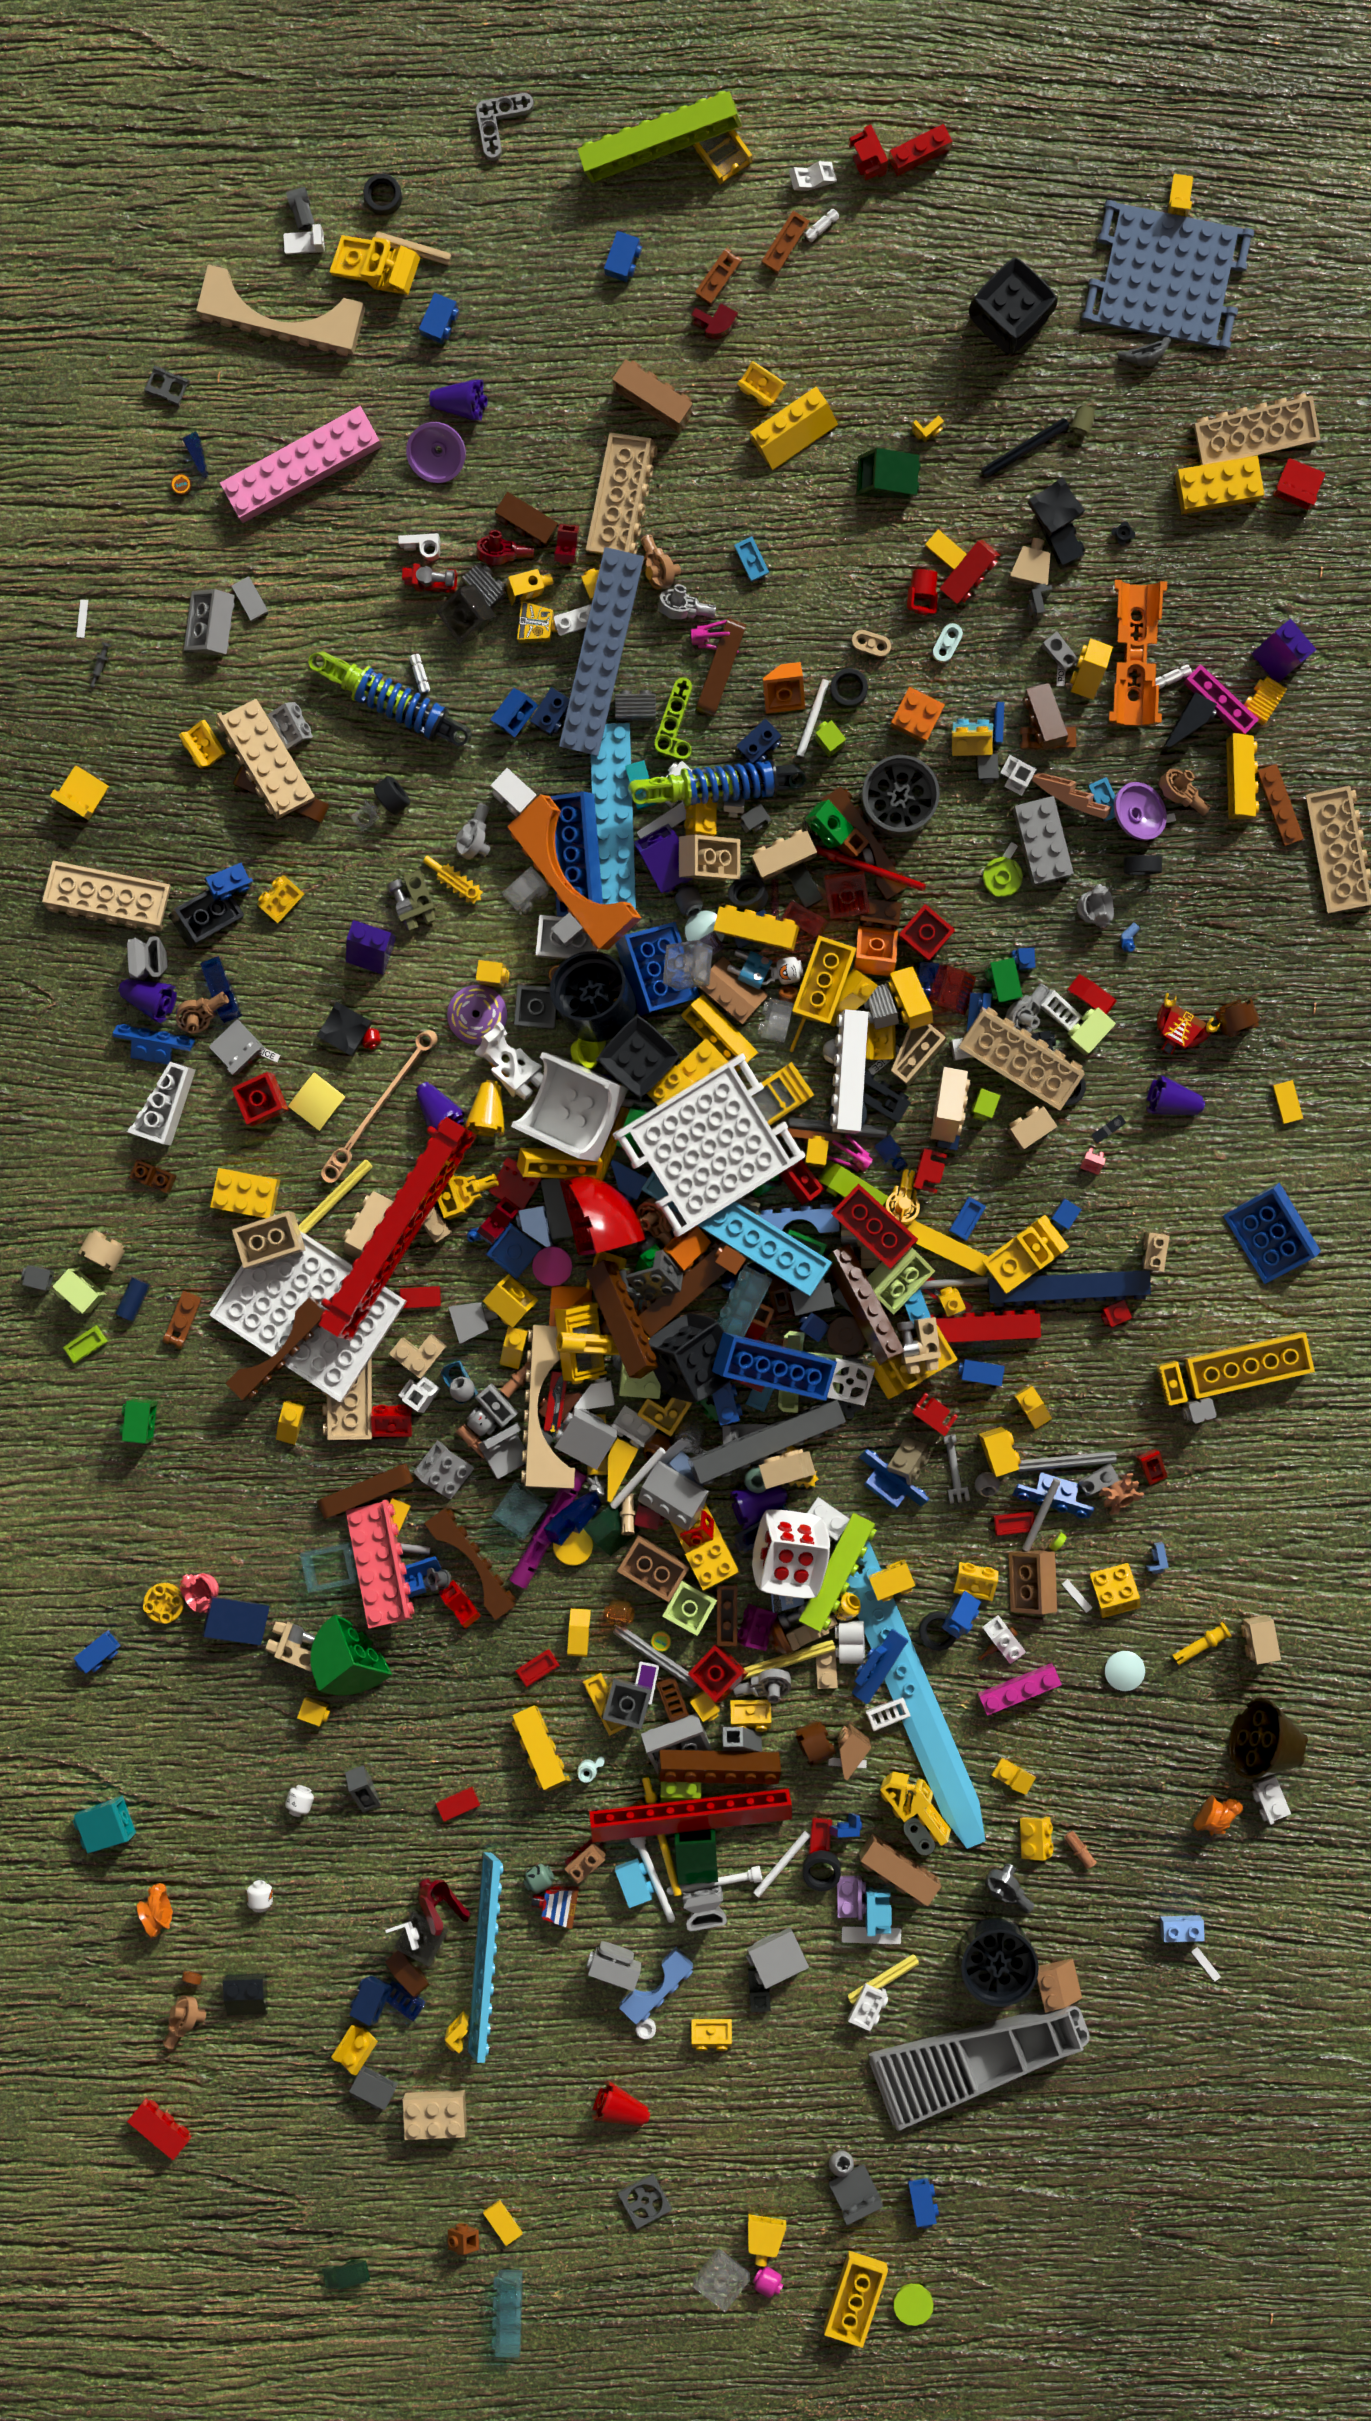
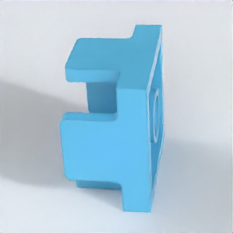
[865,1887,892,1936]

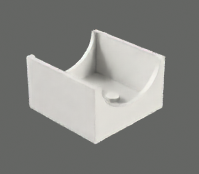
[511,1052,628,1162]

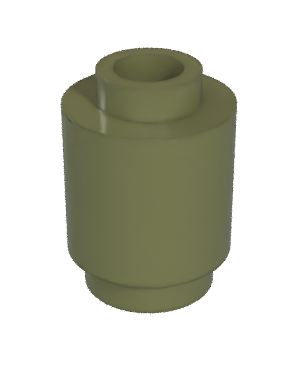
[1070,405,1095,438]

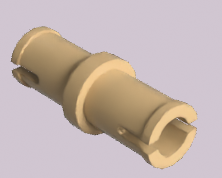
[620,1493,636,1535]

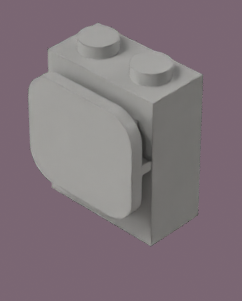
[553,1408,617,1470]
[746,1927,809,1989]
[586,1941,641,1991]

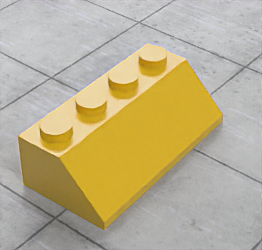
[750,386,838,471]
[1226,733,1259,820]
[792,936,857,1024]

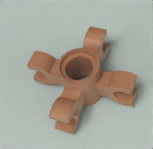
[1099,1473,1144,1515]

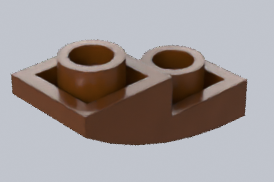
[129,1159,177,1194]

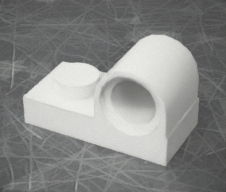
[398,533,441,562]

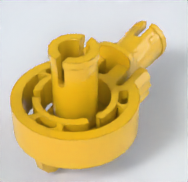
[884,1169,920,1226]

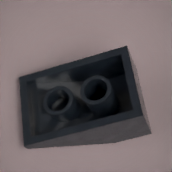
[1161,692,1217,753]
[168,890,245,949]

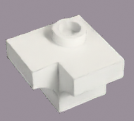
[1000,755,1036,796]
[399,1377,441,1413]

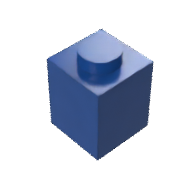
[1050,1199,1082,1231]

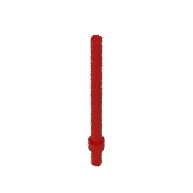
[815,846,926,892]

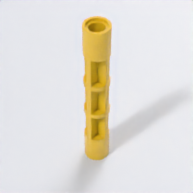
[556,1332,650,1355]

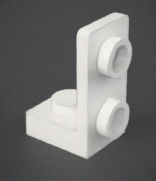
[283,224,325,255]
[554,604,591,636]
[983,1615,1026,1664]

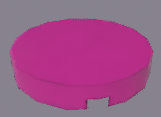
[532,1246,572,1286]

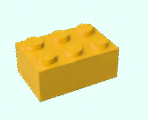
[210,1168,280,1218]
[978,1427,1021,1477]

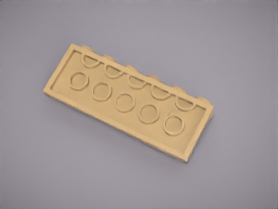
[1191,393,1321,465]
[586,432,657,554]
[216,699,315,820]
[1306,786,1371,914]
[42,861,171,933]
[958,1007,1085,1110]
[322,1357,372,1440]

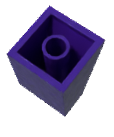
[1251,618,1317,683]
[634,824,693,893]
[346,920,397,975]

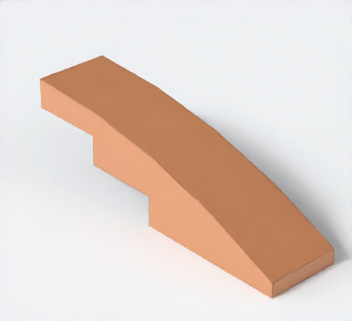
[1032,772,1112,819]

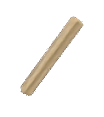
[374,232,451,265]

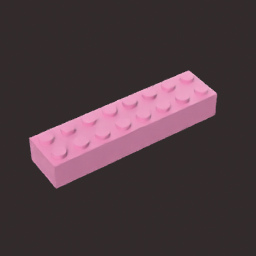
[220,406,382,523]

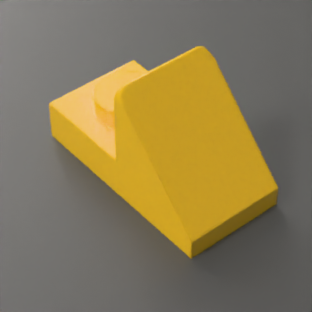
[991,1757,1036,1795]

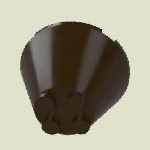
[1229,1698,1308,1780]

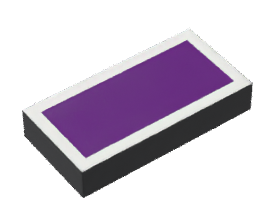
[636,1660,659,1705]

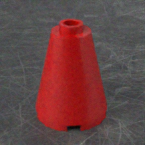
[592,2081,650,2127]

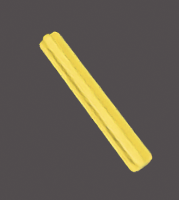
[848,1955,919,2005]

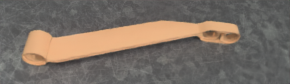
[321,1030,438,1183]

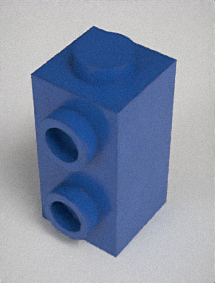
[958,1359,1005,1386]
[941,1591,981,1639]
[74,1630,121,1673]
[908,2178,939,2228]

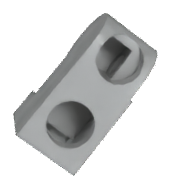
[1040,631,1078,672]
[1079,1463,1119,1496]

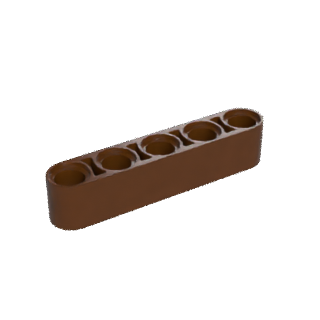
[695,618,747,717]
[233,766,330,824]
[316,1463,414,1519]

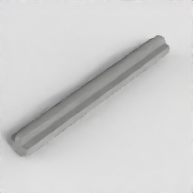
[1018,1452,1116,1472]
[613,1625,697,1688]

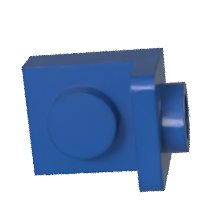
[830,1813,862,1837]

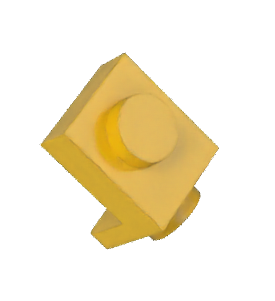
[912,415,944,442]
[937,1287,966,1317]

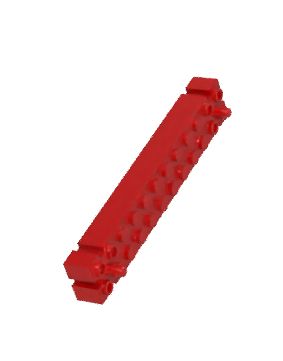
[318,1117,477,1341]

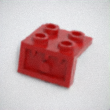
[1273,458,1325,511]
[488,1157,543,1211]

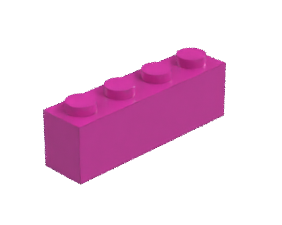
[1183,664,1259,734]
[978,1663,1062,1715]

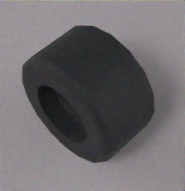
[373,776,410,815]

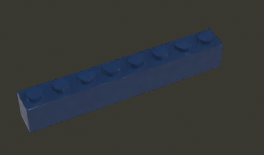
[987,1270,1151,1307]

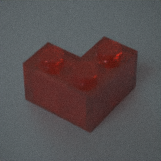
[780,900,828,939]

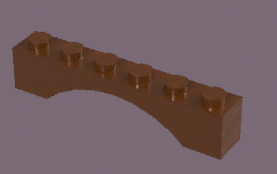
[820,786,907,901]
[225,1297,326,1401]
[424,1507,516,1620]

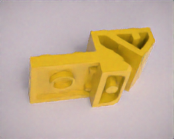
[329,235,420,295]
[647,1038,729,1106]
[982,1215,1069,1294]
[868,1325,958,1399]
[669,1502,740,1591]
[880,1772,951,1846]

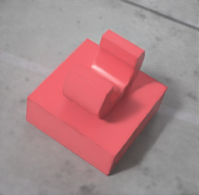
[1080,1148,1106,1175]

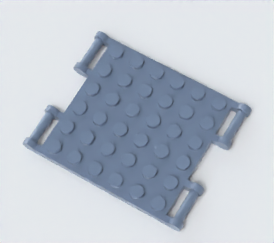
[1081,200,1255,350]

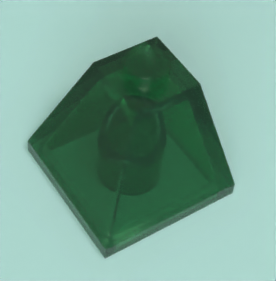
[583,1504,640,1557]

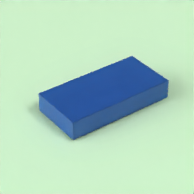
[993,702,1004,745]
[949,1197,986,1241]

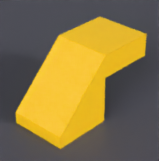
[567,1609,591,1657]

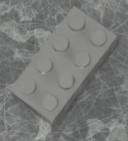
[1013,796,1074,886]

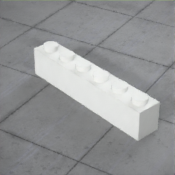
[830,1009,868,1134]

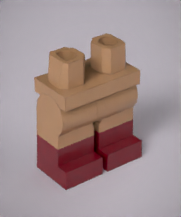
[564,1838,607,1884]

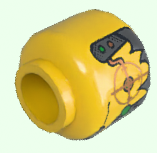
[832,1592,861,1622]

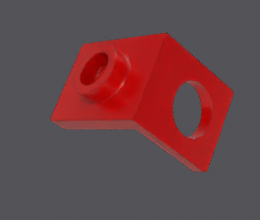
[680,1510,714,1547]

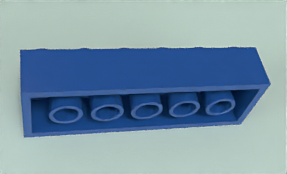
[550,791,603,917]
[712,1332,837,1401]

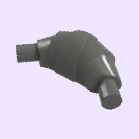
[1118,336,1171,367]

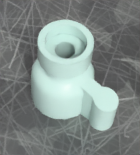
[577,1756,605,1783]

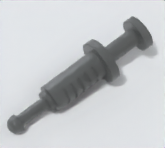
[90,642,112,688]

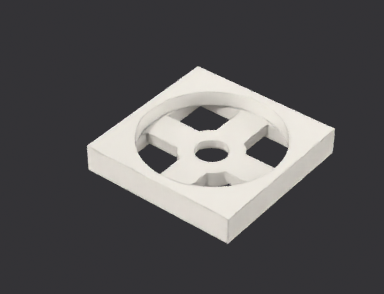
[827,1358,875,1406]

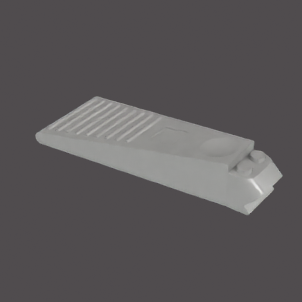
[869,2006,1090,2131]

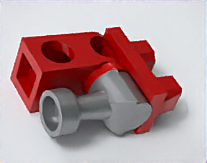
[402,564,458,593]

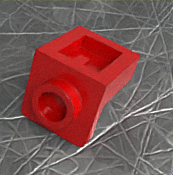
[1101,1300,1132,1328]

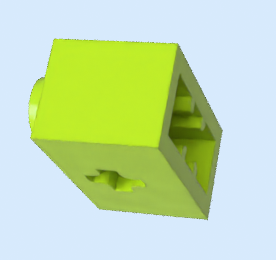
[815,720,846,758]
[970,1088,1001,1121]

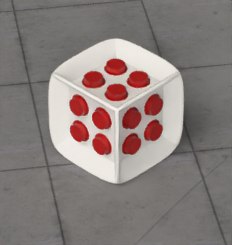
[752,1510,830,1598]

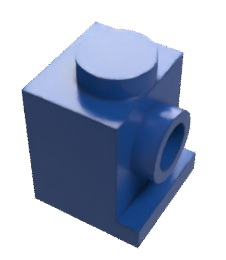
[1012,948,1036,971]

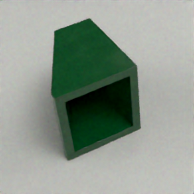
[856,448,921,499]
[675,1828,718,1885]

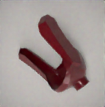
[418,1878,471,1936]

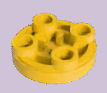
[553,1525,593,1565]
[143,1583,184,1624]

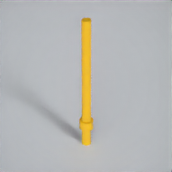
[642,1777,682,1896]

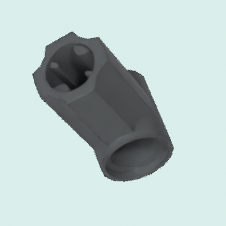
[286,186,315,231]

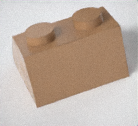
[1037,1958,1082,2013]

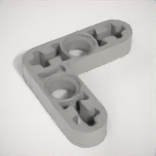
[476,93,534,161]

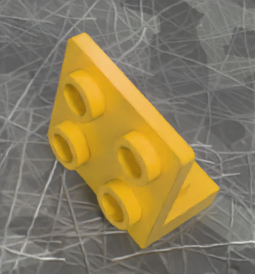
[50,766,109,820]
[1090,1563,1141,1618]

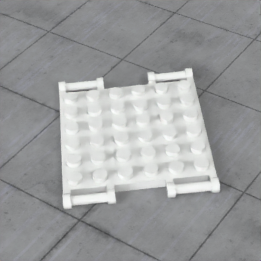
[612,1053,806,1237]

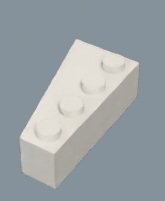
[127,1062,196,1146]

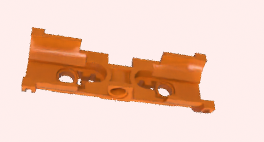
[1109,580,1167,726]

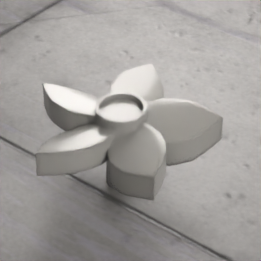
[586,1475,607,1497]

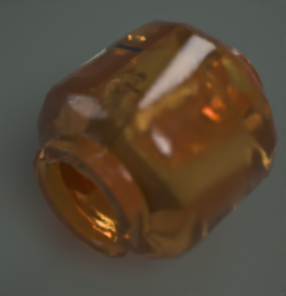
[604,1600,635,1628]

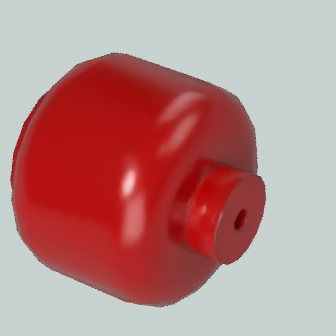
[362,1028,382,1050]

